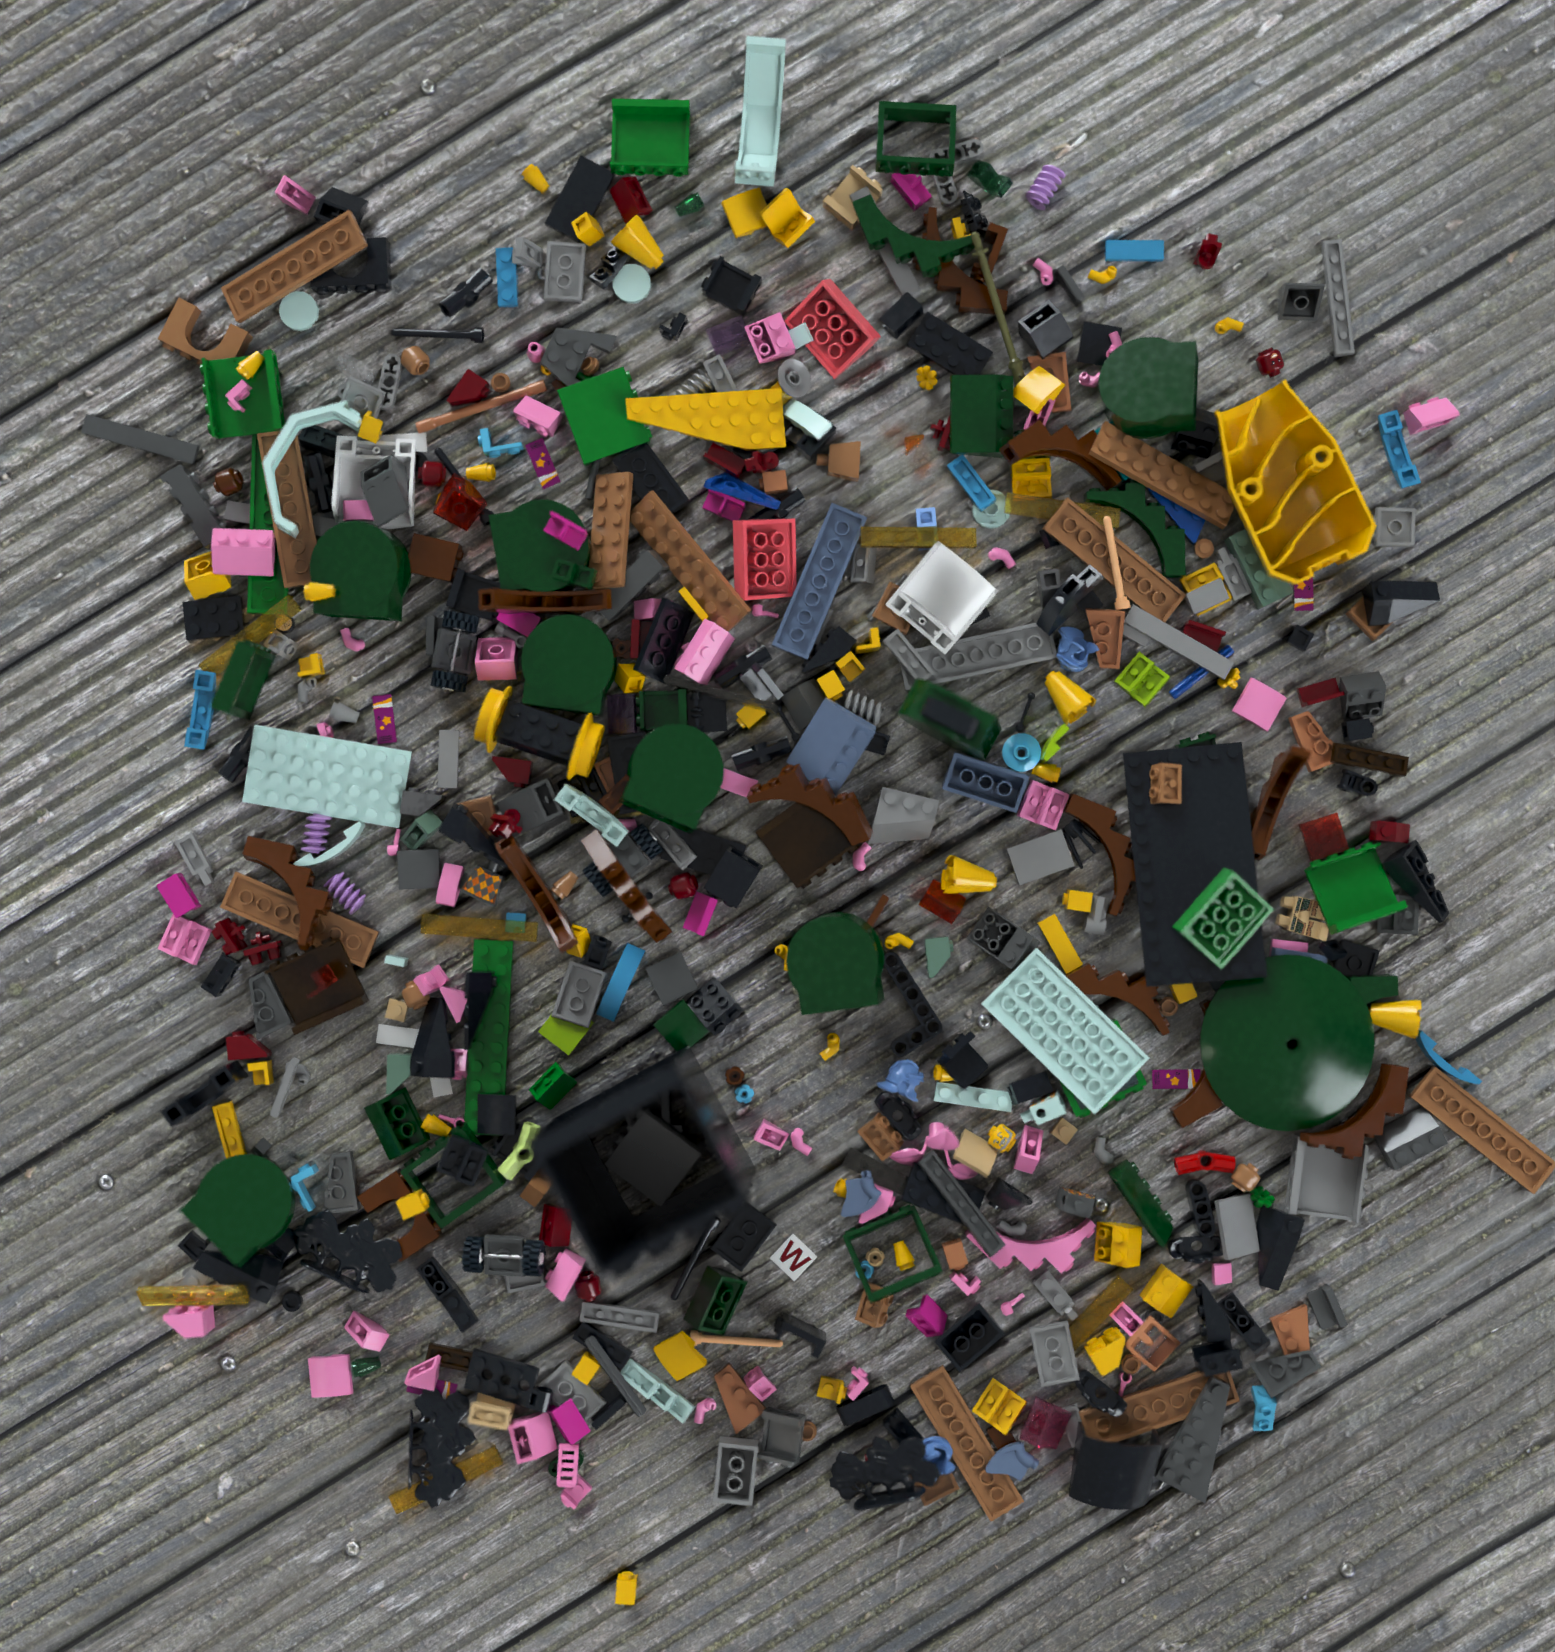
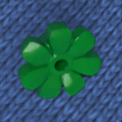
[1250,1186,1275,1208]

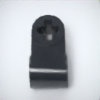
[1336,769,1378,797]

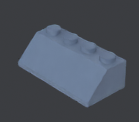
[942,752,1030,813]

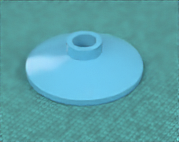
[1002,733,1041,772]

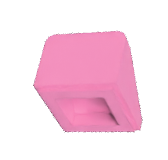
[1211,1262,1232,1285]

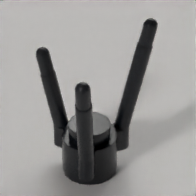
[1063,819,1100,869]

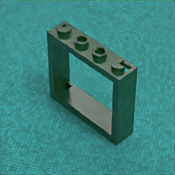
[875,101,957,177]
[210,639,276,720]
[400,1124,508,1229]
[842,1204,943,1304]

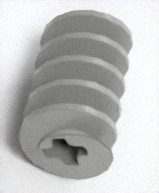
[676,369,713,395]
[843,690,886,726]

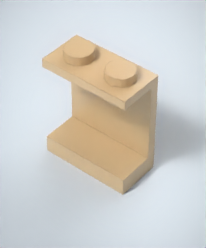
[823,165,883,231]
[468,1393,516,1430]

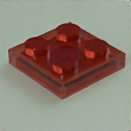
[1298,813,1349,861]

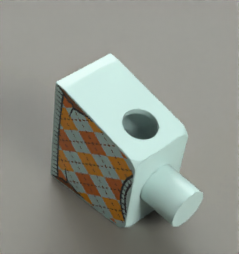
[1020,1089,1066,1125]

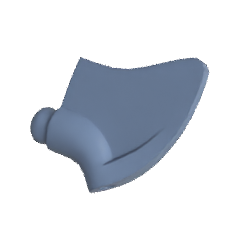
[841,1170,882,1217]
[985,1441,1039,1481]

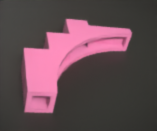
[965,1218,1096,1274]

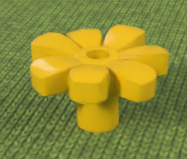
[916,365,938,391]
[1217,668,1240,689]

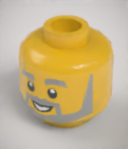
[987,1124,1017,1153]

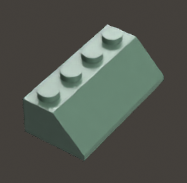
[1224,529,1293,610]

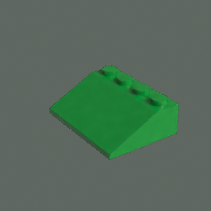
[1172,867,1274,969]

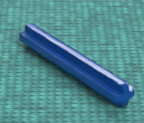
[1169,645,1234,699]

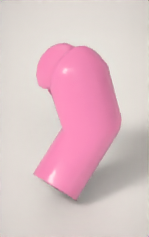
[1033,258,1053,286]
[1106,331,1122,358]
[1079,372,1100,388]
[988,547,1016,569]
[340,628,365,652]
[853,842,872,871]
[694,1398,716,1424]

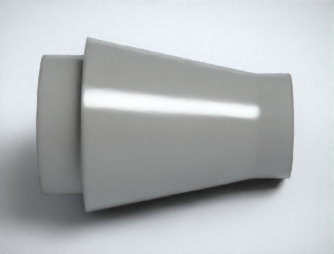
[329,702,360,723]

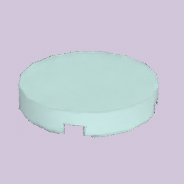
[612,264,651,304]
[279,291,319,331]
[972,490,1011,529]

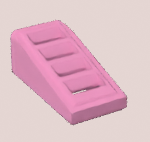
[556,1443,579,1488]

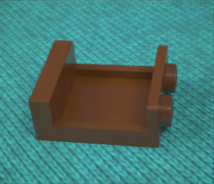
[970,222,1008,284]
[408,533,464,584]

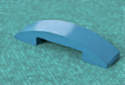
[1378,410,1421,489]
[184,670,216,750]
[596,943,645,1022]
[1416,1030,1482,1084]

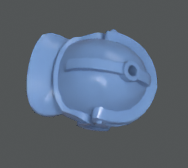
[1056,627,1099,672]
[877,1059,924,1102]
[922,1436,956,1481]

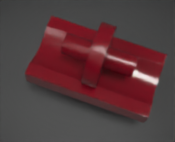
[1193,233,1222,269]
[930,416,950,452]
[744,451,779,474]
[488,809,523,839]
[212,918,248,955]
[243,931,283,965]

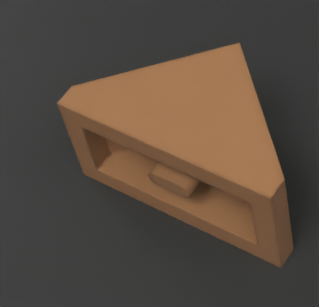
[520,1167,551,1207]

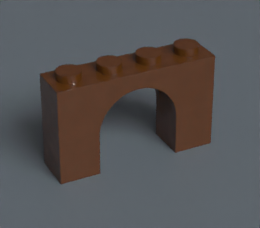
[357,1168,442,1262]

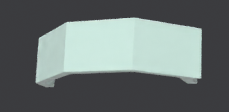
[735,36,786,187]
[263,400,362,539]

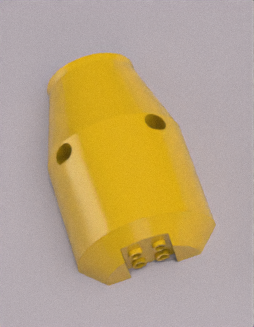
[1214,380,1376,585]

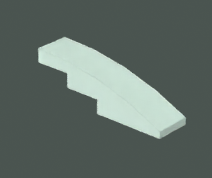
[783,399,833,440]
[620,1358,696,1423]

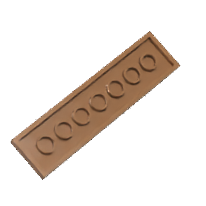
[221,210,368,323]
[1089,421,1235,529]
[257,430,317,589]
[630,491,751,632]
[1042,497,1186,622]
[220,871,380,968]
[1409,1066,1555,1194]
[910,1365,1024,1522]
[1079,1371,1240,1443]

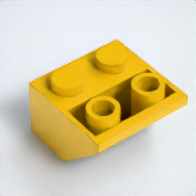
[1094,1221,1142,1268]
[1084,1327,1126,1377]

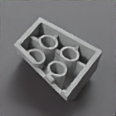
[868,787,939,844]

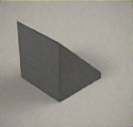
[251,1138,272,1157]

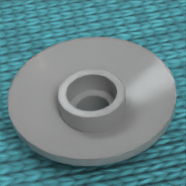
[777,359,811,398]

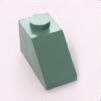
[400,809,442,850]
[924,936,953,978]
[386,1053,412,1094]

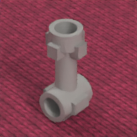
[495,622,528,649]

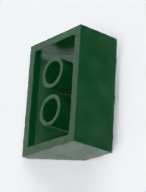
[364,1087,431,1161]
[683,1266,748,1335]

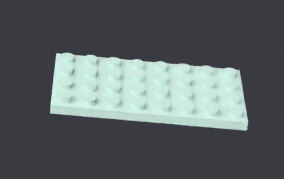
[242,724,412,828]
[981,948,1149,1114]

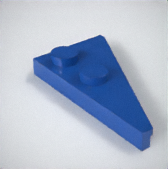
[704,472,781,510]
[1146,487,1205,545]

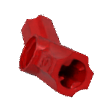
[1174,1150,1236,1175]

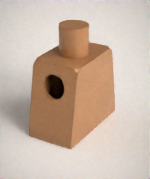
[817,441,861,482]

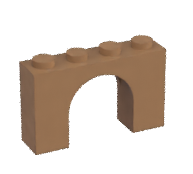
[158,298,253,366]

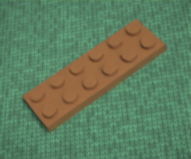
[589,472,633,589]

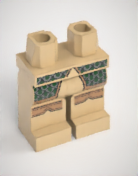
[1275,896,1329,941]

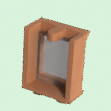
[1124,1316,1181,1372]

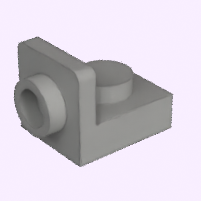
[263,628,299,660]

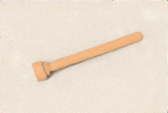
[1103,516,1131,610]
[690,1330,783,1347]

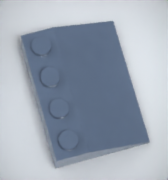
[786,697,876,796]

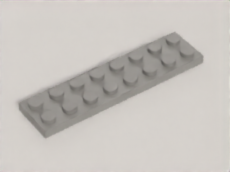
[899,622,1057,691]

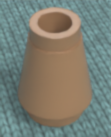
[551,871,578,900]

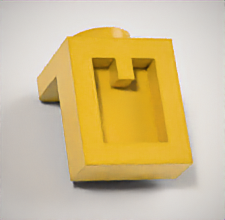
[950,217,971,240]
[816,1375,847,1404]

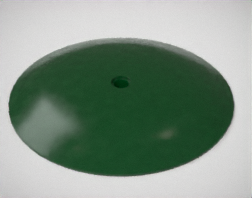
[1200,954,1375,1131]

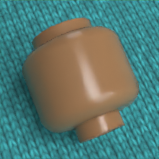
[401,346,430,375]
[402,980,430,1010]
[1231,1163,1261,1193]

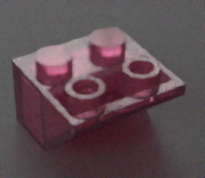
[1020,1396,1072,1449]

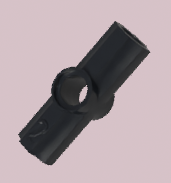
[748,487,806,519]
[714,645,772,690]
[732,736,792,771]

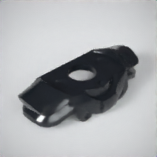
[874,1091,922,1141]
[1168,1235,1223,1264]
[1075,1370,1128,1417]

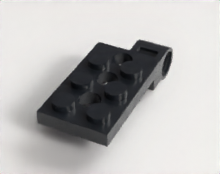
[464,1349,554,1412]

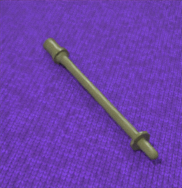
[971,232,1025,385]

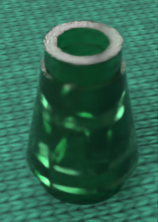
[675,192,705,217]
[351,1356,381,1378]

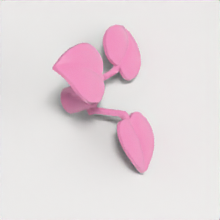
[889,1122,978,1180]

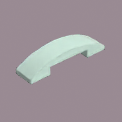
[554,784,628,847]
[294,821,365,866]

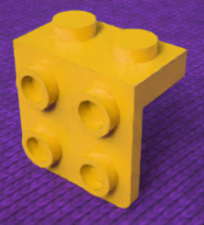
[760,188,815,249]

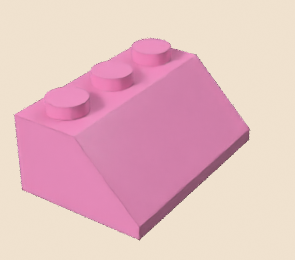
[211,528,276,576]
[674,619,735,688]

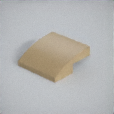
[953,1129,998,1178]

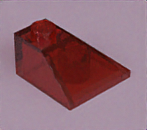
[433,473,487,531]

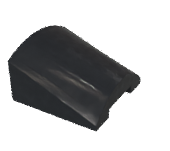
[1069,1421,1162,1510]

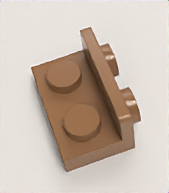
[1149,763,1182,804]
[857,1112,904,1161]
[855,1282,894,1328]

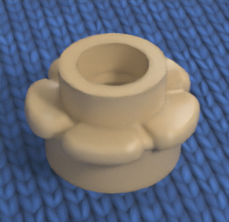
[865,1248,885,1267]

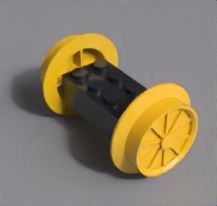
[474,686,605,780]

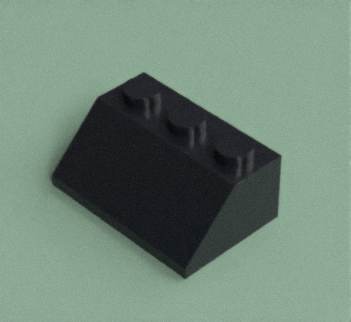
[934,1303,1005,1373]

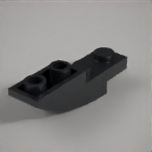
[1036,565,1104,636]
[416,1257,480,1333]

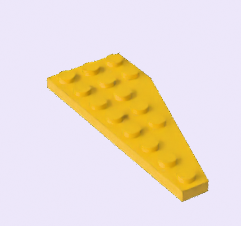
[625,388,786,451]

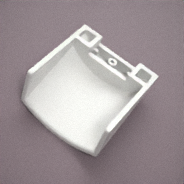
[332,436,416,529]
[885,541,998,654]

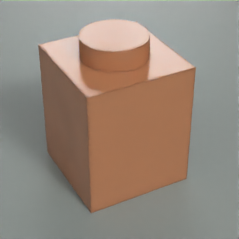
[759,470,788,495]
[941,1238,968,1271]

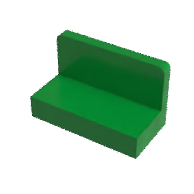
[529,1062,577,1110]

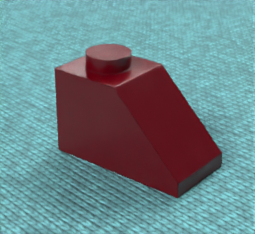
[446,369,490,407]
[492,756,533,788]
[1369,821,1410,844]
[226,1031,272,1061]

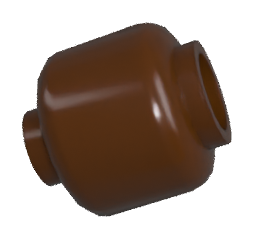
[213,468,244,496]

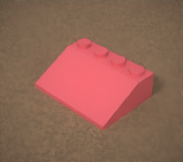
[784,279,881,379]
[733,518,797,600]

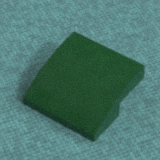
[654,999,709,1051]

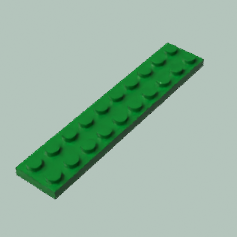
[247,421,289,615]
[464,939,514,1136]

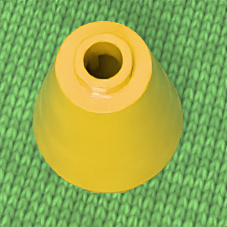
[611,214,664,269]
[1045,671,1096,725]
[941,855,997,894]
[1368,1000,1421,1039]

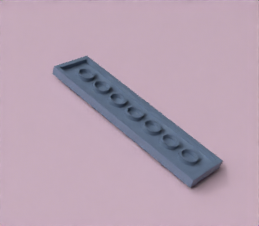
[772,503,867,660]

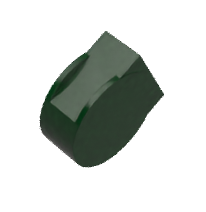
[1099,337,1199,439]
[489,500,591,592]
[310,521,412,622]
[521,615,617,717]
[897,678,1002,761]
[618,724,724,834]
[787,912,885,1015]
[179,1154,296,1268]

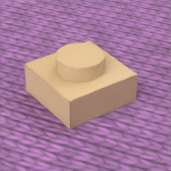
[385,998,408,1022]
[1050,1117,1078,1145]

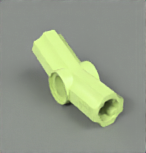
[497,1121,541,1180]

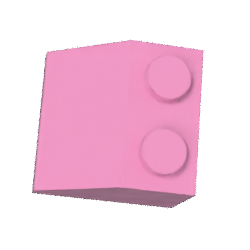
[1403,397,1460,435]
[475,637,518,681]
[545,1248,586,1302]

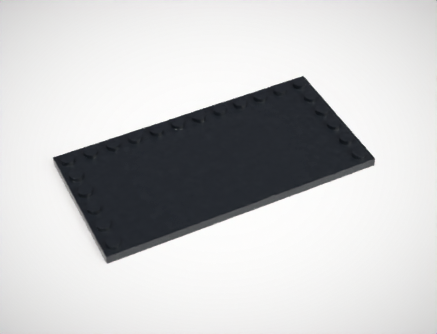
[1123,742,1267,987]

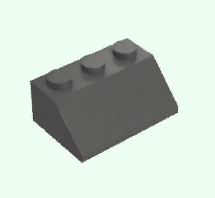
[1374,1106,1448,1170]

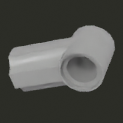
[1083,895,1109,936]

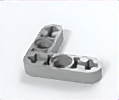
[929,139,983,207]
[338,354,403,411]

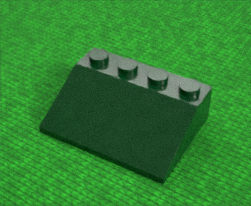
[950,374,1013,458]
[1107,1159,1174,1247]

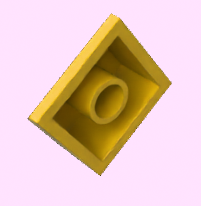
[184,551,232,600]
[1139,1263,1194,1318]

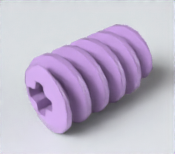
[1026,165,1066,210]
[301,813,332,854]
[323,872,366,915]

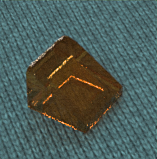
[903,434,924,456]

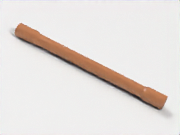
[415,380,547,434]

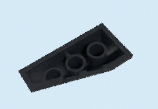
[1362,581,1440,626]
[438,803,508,868]
[1383,840,1449,923]
[464,970,498,1050]
[410,997,455,1078]
[986,1177,1033,1210]
[1256,1205,1305,1291]
[193,1250,284,1304]

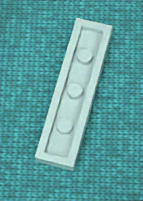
[933,1081,1012,1112]

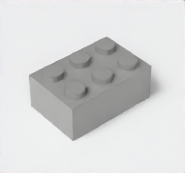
[713,1436,758,1506]

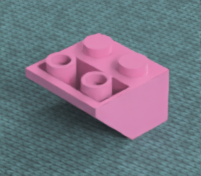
[744,312,795,364]
[513,396,563,437]
[163,1302,215,1338]
[508,1412,558,1464]

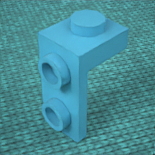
[478,428,524,458]
[290,1164,319,1212]
[1251,1385,1277,1431]

